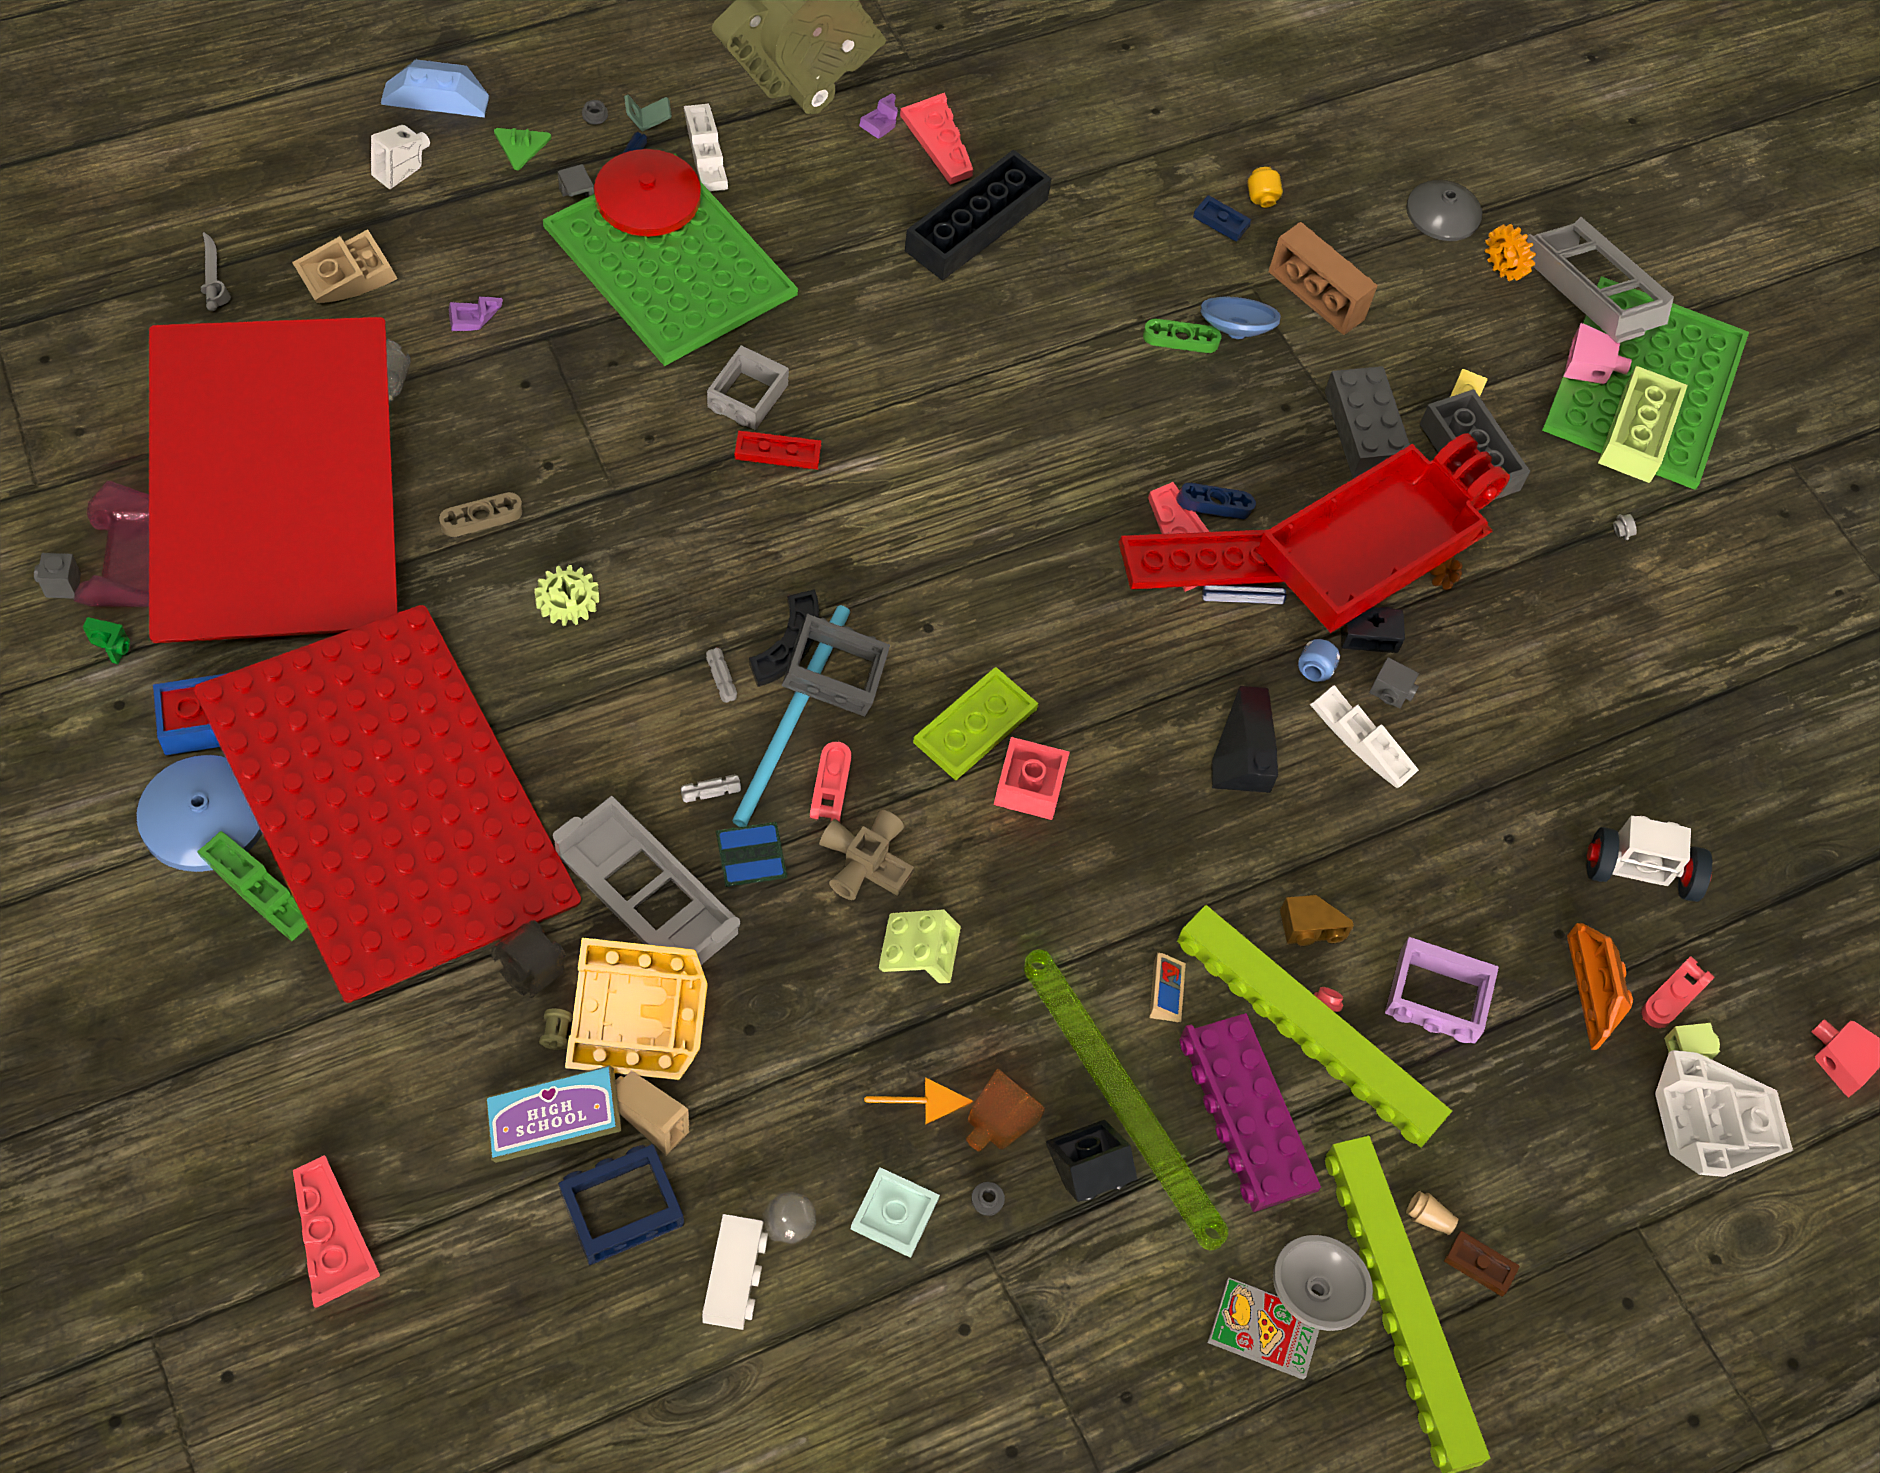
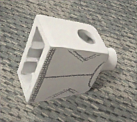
[371,125,430,189]

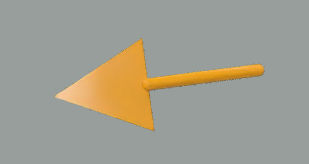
[864,1078,974,1125]

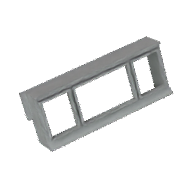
[1527,217,1674,343]

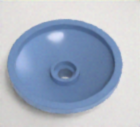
[1201,297,1281,339]

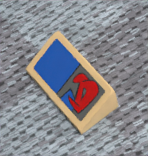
[1149,953,1186,1022]

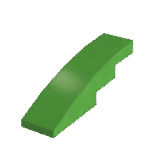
[197,831,308,941]

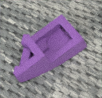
[859,93,898,139]
[449,297,503,331]

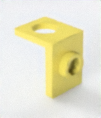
[1450,369,1487,397]

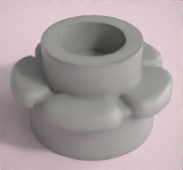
[1613,514,1637,540]

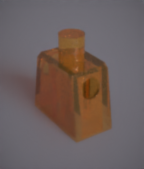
[966,1069,1045,1151]

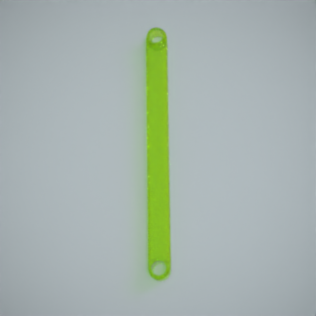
[1024,949,1228,1250]

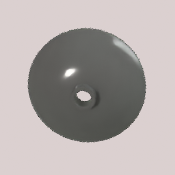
[1406,180,1482,241]

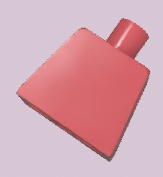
[1812,1019,1880,1098]

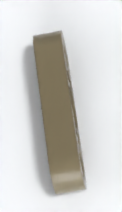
[439,492,523,537]

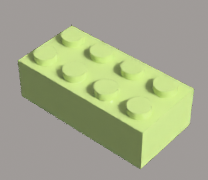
[1598,366,1688,483]

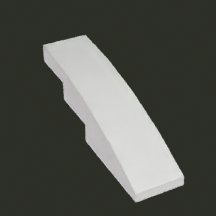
[684,104,728,191]
[1310,685,1419,788]

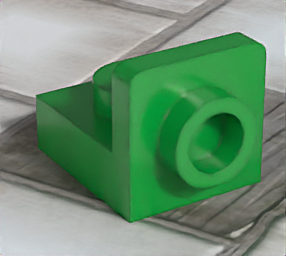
[83,617,130,664]

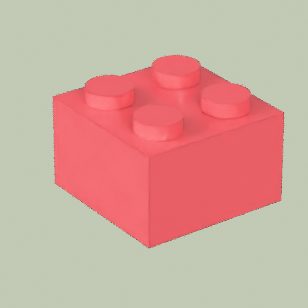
[994,737,1070,820]

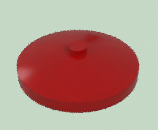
[594,149,701,236]

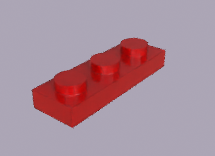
[735,430,822,470]

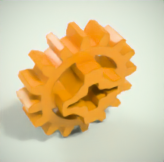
[1485,224,1536,281]

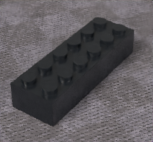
[905,149,1052,281]

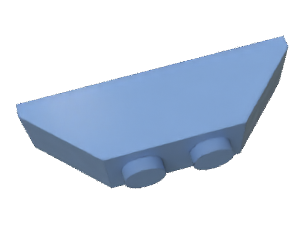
[381,59,489,117]

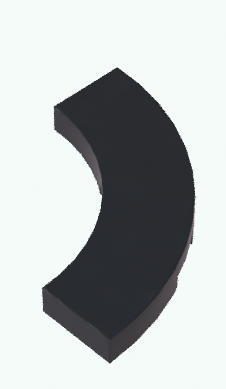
[749,589,819,687]

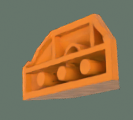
[1567,923,1633,1050]

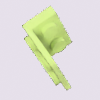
[879,909,961,983]

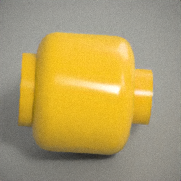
[1247,167,1283,208]

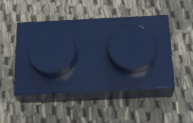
[1193,195,1251,242]

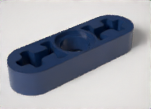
[1176,483,1256,519]

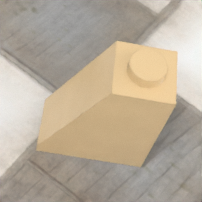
[615,1070,689,1156]

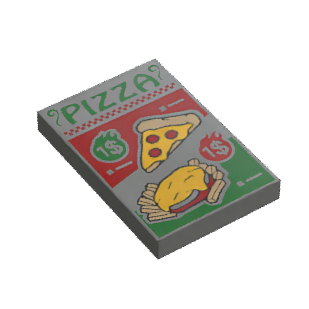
[1207,1278,1320,1380]

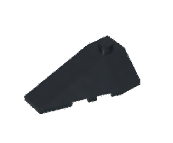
[1211,686,1278,793]

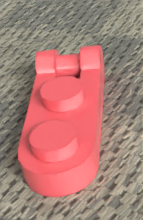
[810,742,851,822]
[1642,956,1715,1029]

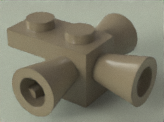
[820,810,914,900]

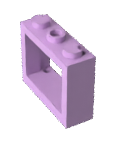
[1385,937,1499,1044]

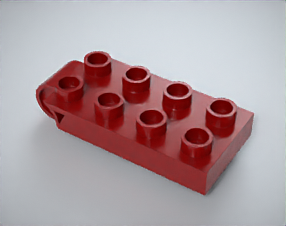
[1257,433,1510,633]

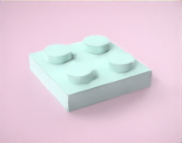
[851,1167,940,1258]

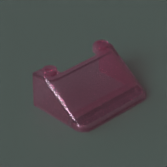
[74,481,149,607]

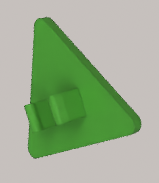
[494,128,551,170]

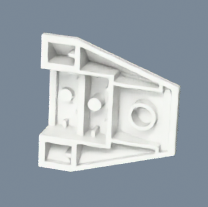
[1655,1050,1793,1177]

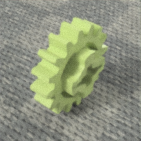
[535,565,599,626]

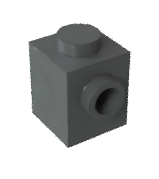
[34,553,81,599]
[1369,657,1419,709]

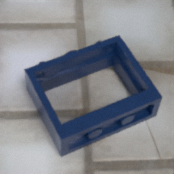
[558,1144,684,1266]

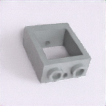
[707,345,789,430]

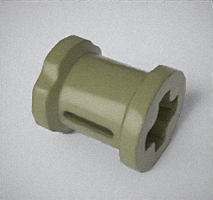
[539,1008,573,1050]

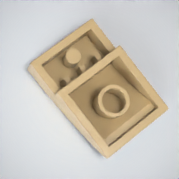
[292,229,397,303]

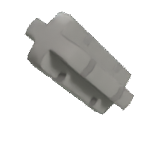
[706,648,737,703]
[681,774,741,803]

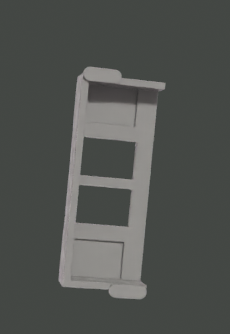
[553,796,740,965]

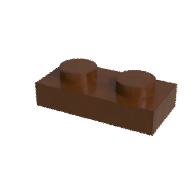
[1444,1231,1520,1297]

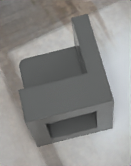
[558,164,594,198]

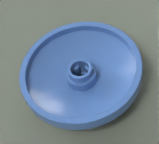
[137,755,262,872]

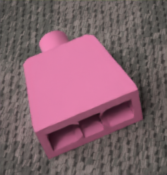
[1564,323,1632,384]

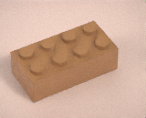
[1268,222,1378,335]

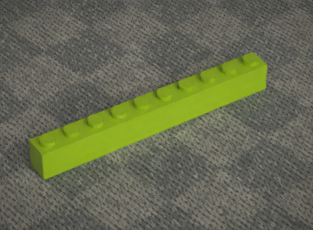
[1177,905,1452,1148]
[1325,1136,1490,1473]

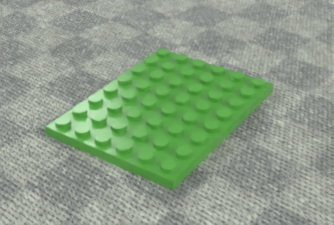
[543,154,798,366]
[1542,276,1749,490]

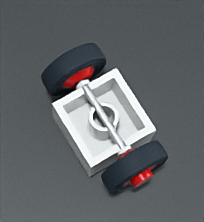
[1587,816,1712,902]

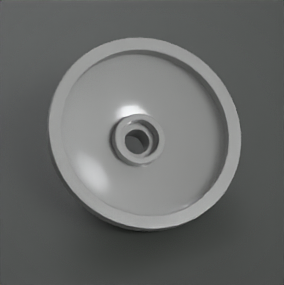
[1273,1235,1373,1331]

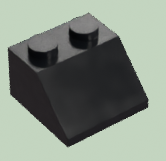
[1046,1119,1138,1202]

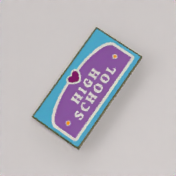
[486,1065,621,1163]

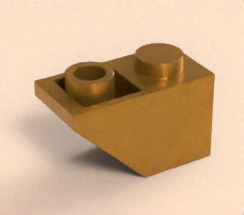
[1280,895,1354,946]

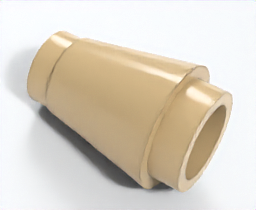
[1406,1191,1458,1235]

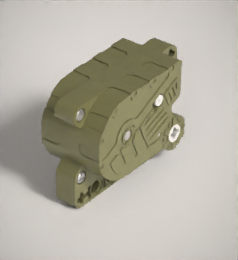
[712,0,886,114]

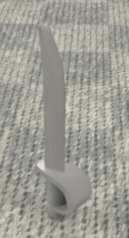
[201,232,231,311]

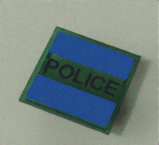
[716,822,787,887]

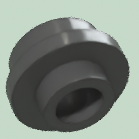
[582,100,608,124]
[971,1182,1005,1216]

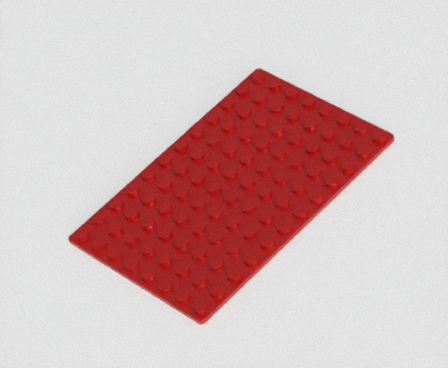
[149,317,398,643]
[194,605,581,1003]

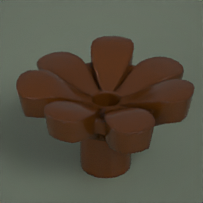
[1430,556,1463,590]

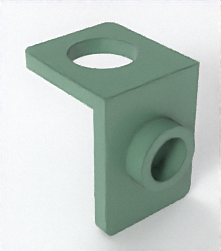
[624,95,672,132]

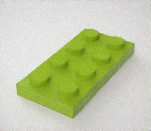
[913,667,1038,780]

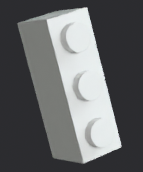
[703,1214,768,1330]

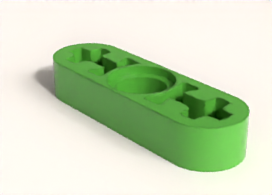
[1143,319,1221,353]

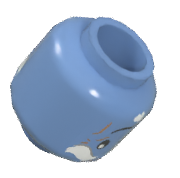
[1298,639,1340,682]

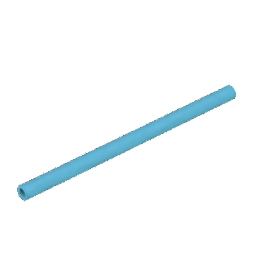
[732,605,850,828]

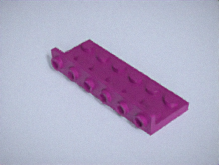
[1179,1013,1321,1212]

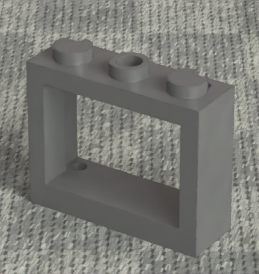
[782,614,890,717]

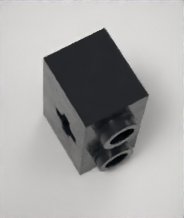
[1341,607,1405,653]

